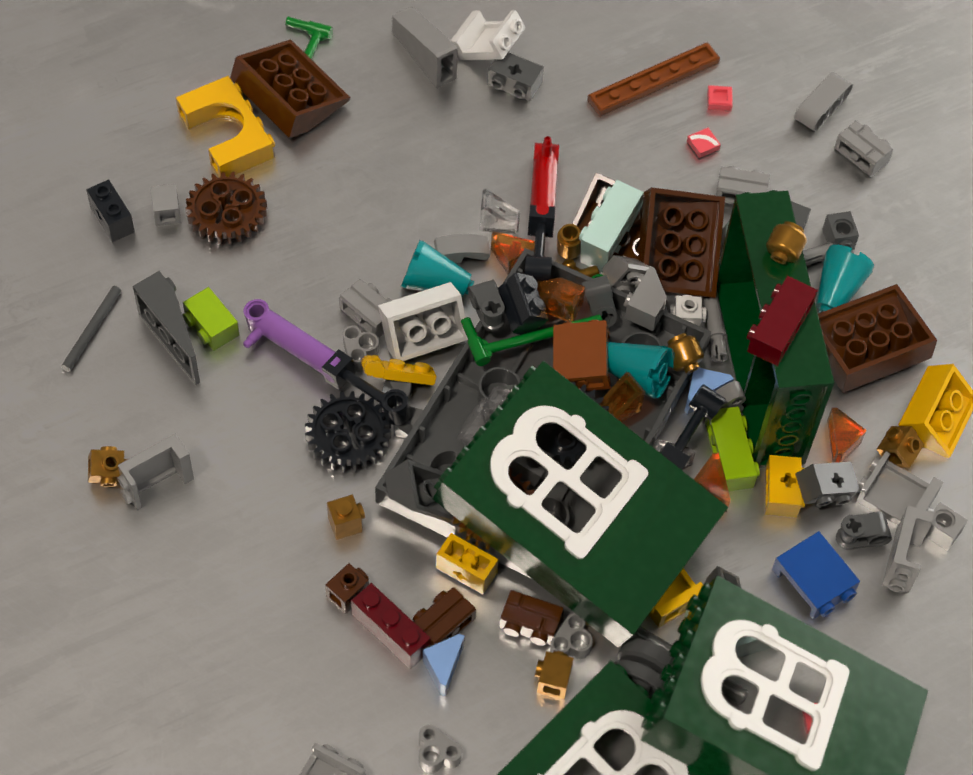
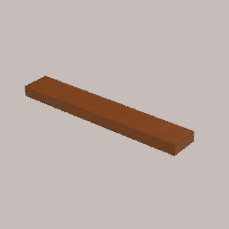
[587,42,720,116]

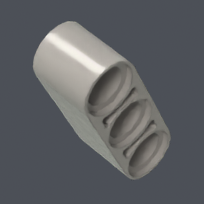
[794,72,853,131]

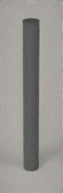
[61,286,121,372]

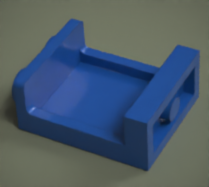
[772,531,860,619]

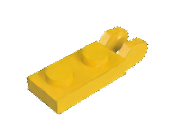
[361,355,436,385]

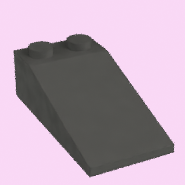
[133,271,200,385]

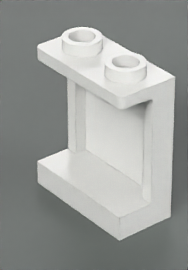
[451,10,526,60]

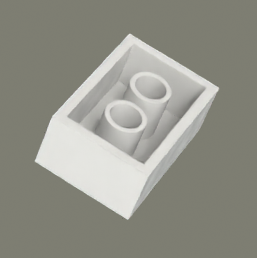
[378,282,468,361]

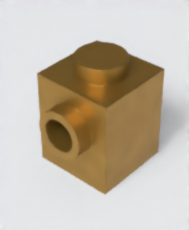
[327,494,365,540]
[535,651,574,699]

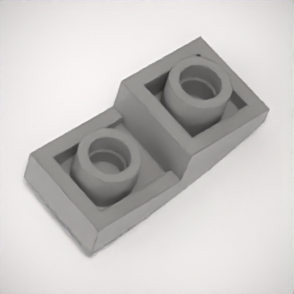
[434,234,491,263]

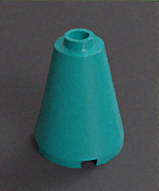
[401,240,474,297]
[816,245,874,313]
[608,342,675,398]

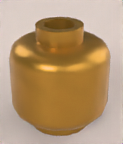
[766,221,807,264]
[667,333,704,374]

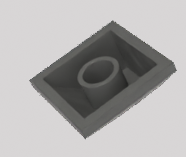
[384,459,453,523]

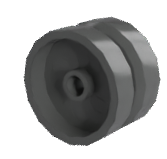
[613,638,672,700]

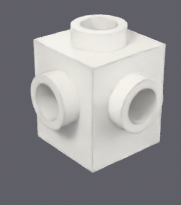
[669,295,706,326]

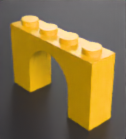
[176,76,275,178]

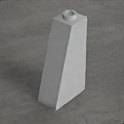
[392,7,458,88]

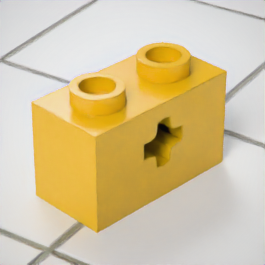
[765,455,805,517]
[436,533,498,594]

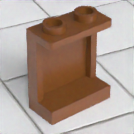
[553,320,611,391]

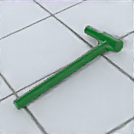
[285,17,333,59]
[461,314,602,366]

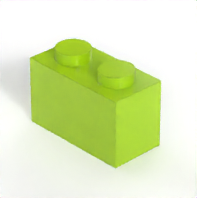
[182,287,239,351]

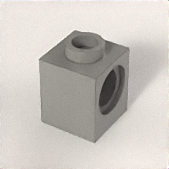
[150,184,181,226]
[926,502,968,551]

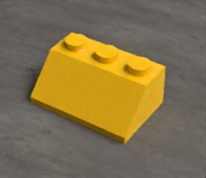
[898,364,973,458]

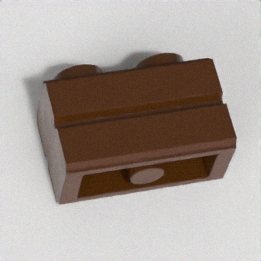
[412,587,476,647]
[499,590,564,646]

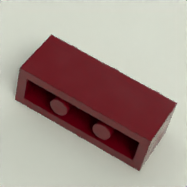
[746,276,818,366]
[351,583,431,670]

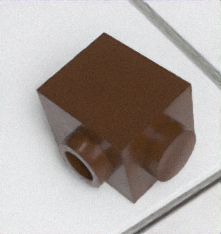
[325,563,369,614]

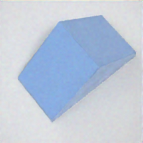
[685,368,734,415]
[423,634,465,696]

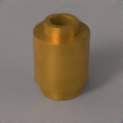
[557,224,581,259]

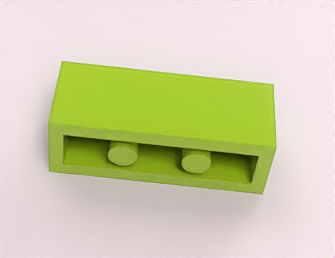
[705,406,760,492]

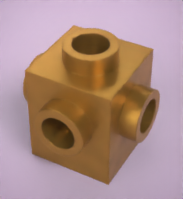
[877,426,924,468]
[88,446,128,487]

